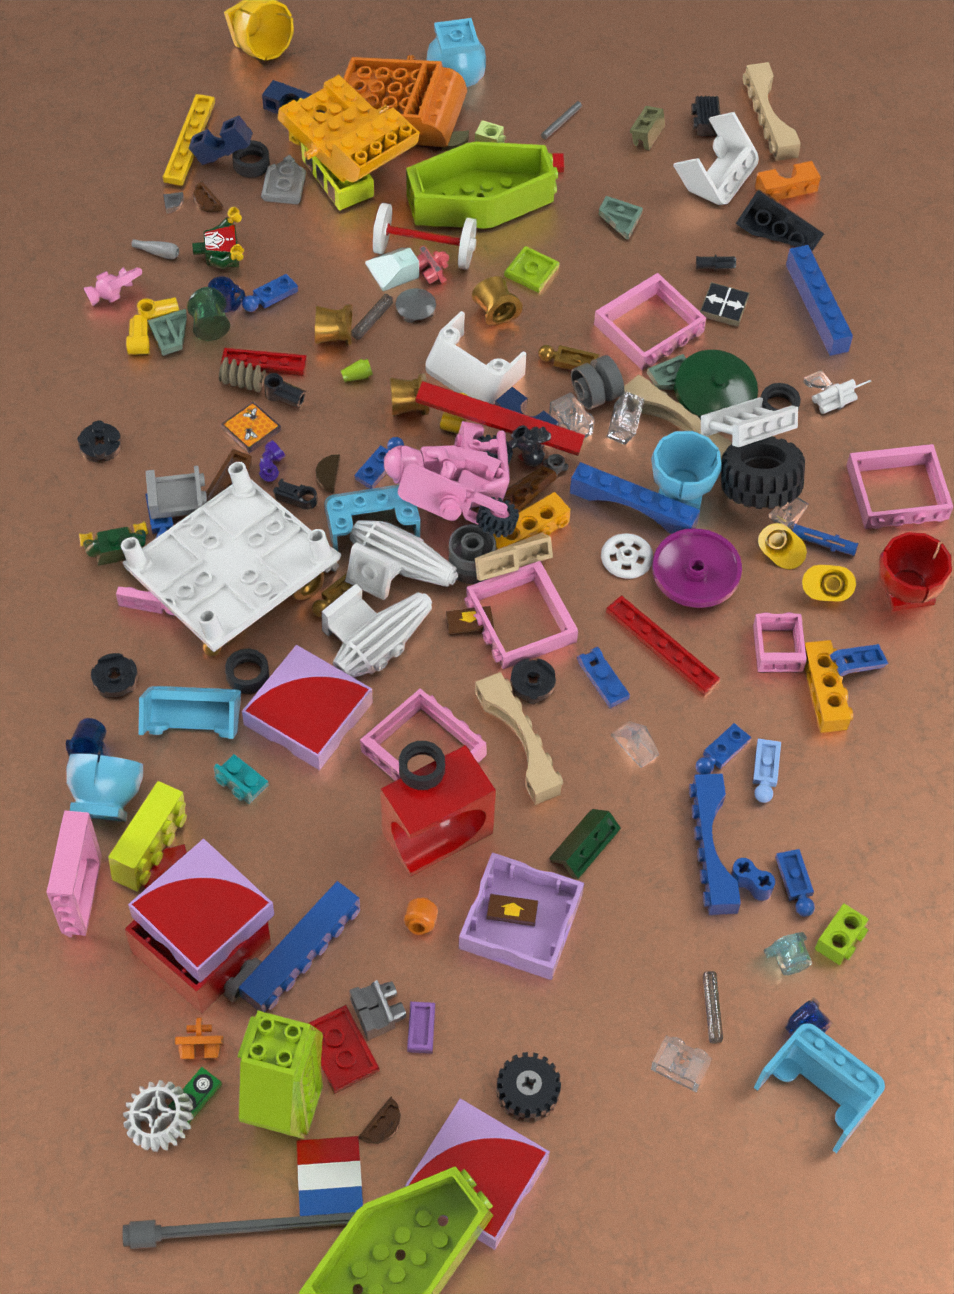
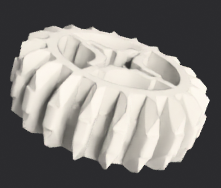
[123,1080,194,1152]

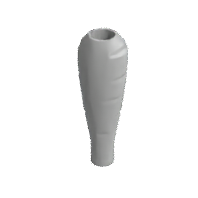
[132,239,179,259]

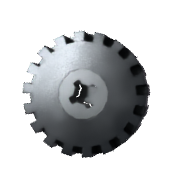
[496,1052,561,1122]

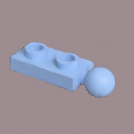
[753,738,781,803]

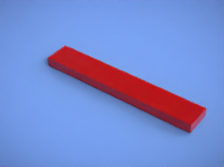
[606,595,721,696]

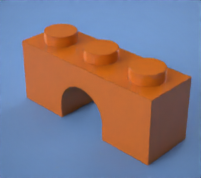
[755,161,821,200]

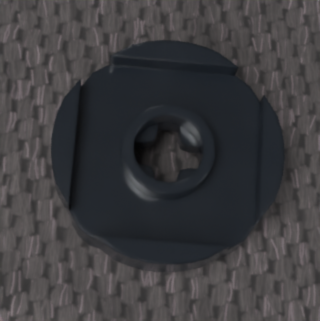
[77,420,122,462]
[91,653,138,698]
[510,658,556,704]

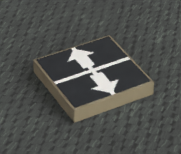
[700,282,750,327]

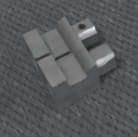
[349,980,406,1040]

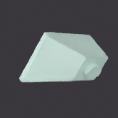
[365,248,419,291]

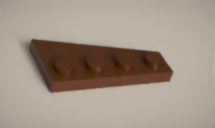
[203,449,252,505]
[475,466,557,513]

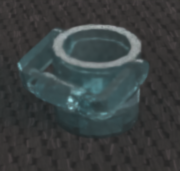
[763,932,812,975]

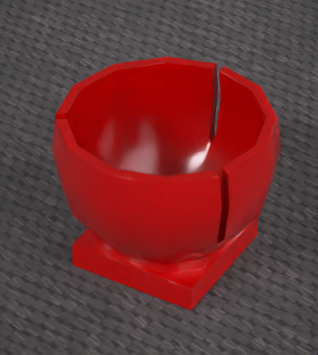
[879,532,952,611]

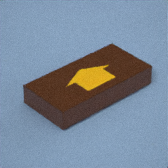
[446,606,494,634]
[487,894,538,926]

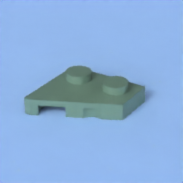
[598,196,643,240]
[148,309,187,356]
[647,354,686,390]

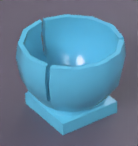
[426,18,486,87]
[651,431,721,510]
[66,754,143,822]

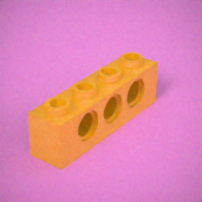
[493,492,571,550]
[804,640,853,733]

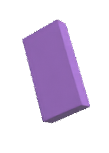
[407,1001,435,1054]

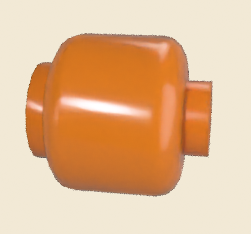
[404,897,438,935]

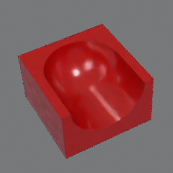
[381,745,496,877]
[125,920,271,1014]

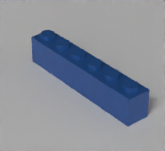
[786,245,853,356]
[239,881,360,1012]

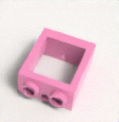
[753,612,806,672]

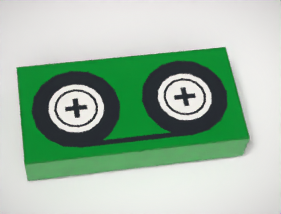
[168,1067,222,1123]

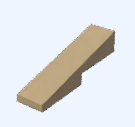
[475,533,553,581]

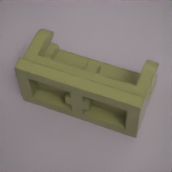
[630,106,665,150]

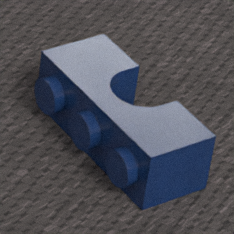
[262,80,325,114]
[189,115,253,165]
[495,387,559,448]

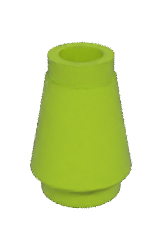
[340,359,373,382]

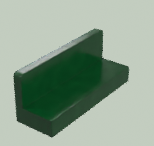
[549,809,621,879]

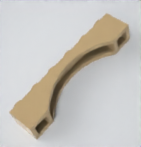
[743,62,801,161]
[620,374,732,459]
[475,672,563,805]

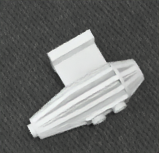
[345,520,458,600]
[322,584,432,678]

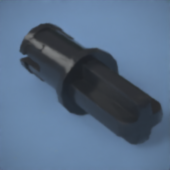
[696,254,736,271]

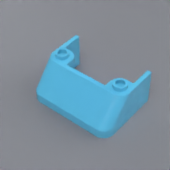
[139,686,241,739]
[754,1024,885,1154]

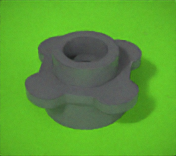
[543,454,568,475]

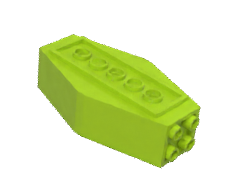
[406,142,558,229]
[237,1011,323,1139]
[299,1166,494,1294]

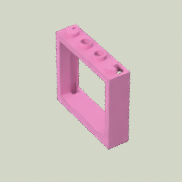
[594,273,706,370]
[846,444,953,529]
[464,561,578,669]
[360,689,487,781]
[46,810,102,937]

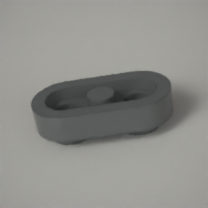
[223,958,262,1002]

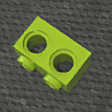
[815,903,869,965]

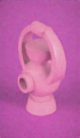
[83,267,142,306]

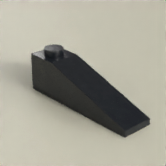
[736,189,824,251]

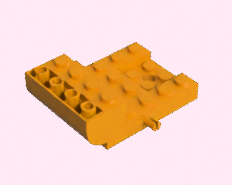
[278,74,420,182]

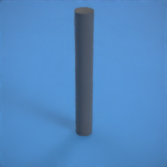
[541,101,582,140]

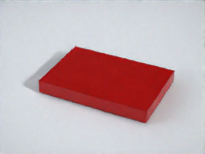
[308,1005,380,1094]

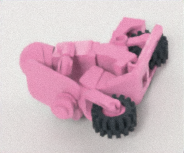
[384,421,519,537]

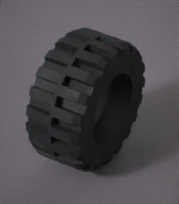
[721,436,805,509]

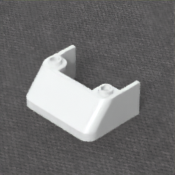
[673,112,759,205]
[425,311,526,404]

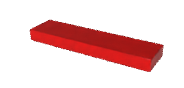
[221,348,307,376]

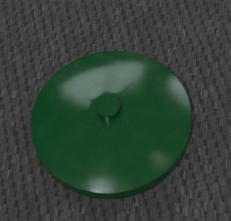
[674,350,758,420]

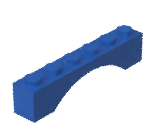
[570,462,700,534]
[689,773,741,915]

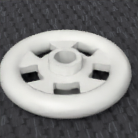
[601,533,654,579]

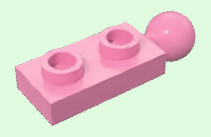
[116,586,174,615]

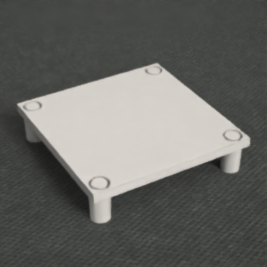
[121,462,340,652]

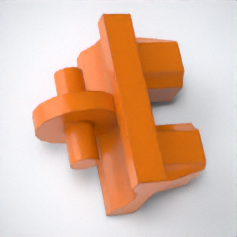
[175,1017,224,1059]

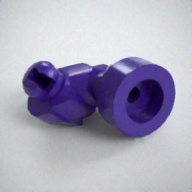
[259,440,286,482]

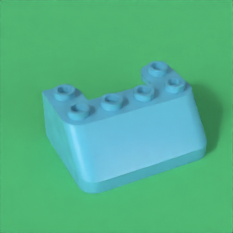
[324,485,420,551]

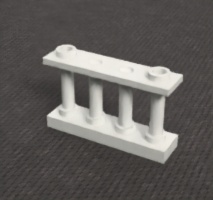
[701,397,798,447]

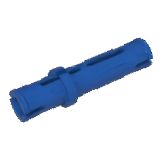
[792,523,859,556]

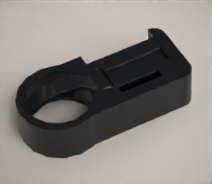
[273,479,318,510]

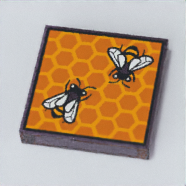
[221,401,281,454]

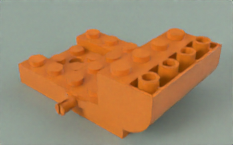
[343,55,467,147]

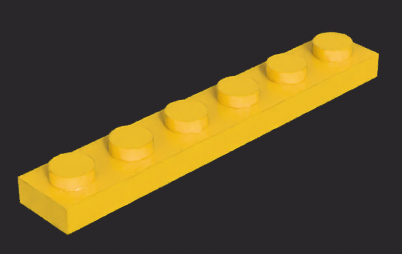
[163,94,215,186]

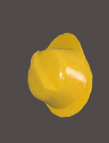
[758,523,807,569]
[802,565,856,602]

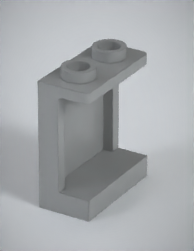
[145,466,207,519]

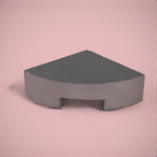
[163,192,184,214]

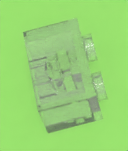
[607,391,644,445]
[549,392,595,438]
[651,1035,712,1093]

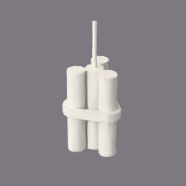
[812,379,871,414]

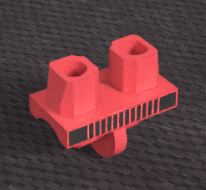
[417,245,449,284]

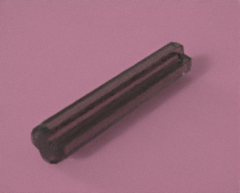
[351,294,393,340]
[703,971,723,1044]

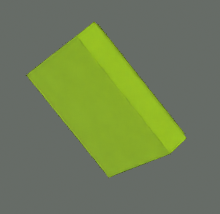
[504,246,560,293]

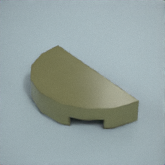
[442,130,469,151]

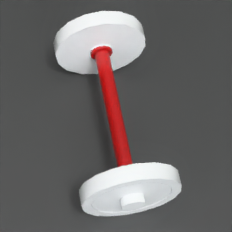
[373,203,477,269]

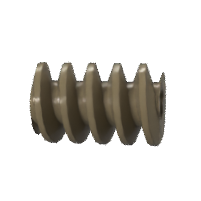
[219,357,266,392]

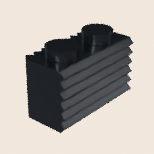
[691,95,721,136]

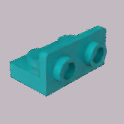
[213,754,269,804]

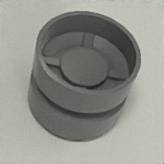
[571,355,624,410]
[449,524,496,584]

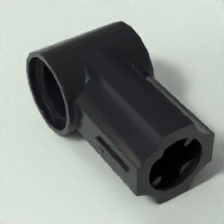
[264,373,306,408]

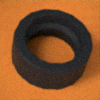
[232,140,270,178]
[761,383,801,411]
[225,648,269,694]
[399,741,445,790]

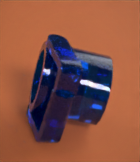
[208,276,246,313]
[66,718,108,762]
[784,997,832,1034]

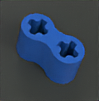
[731,858,775,901]

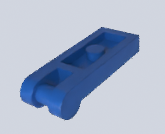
[830,644,889,676]
[577,647,630,709]

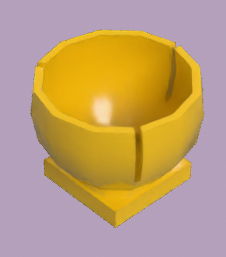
[224,0,294,61]

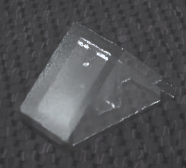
[768,497,809,530]
[611,721,659,768]

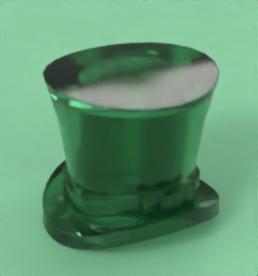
[187,287,230,341]

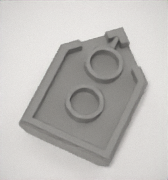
[261,155,306,204]

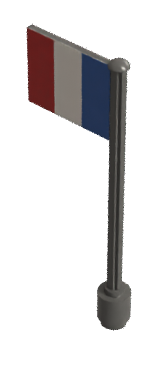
[123,1136,363,1249]

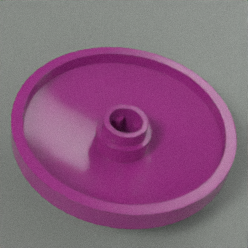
[652,528,742,608]

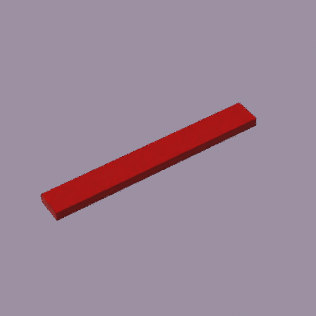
[415,381,585,456]

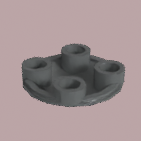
[395,288,436,323]

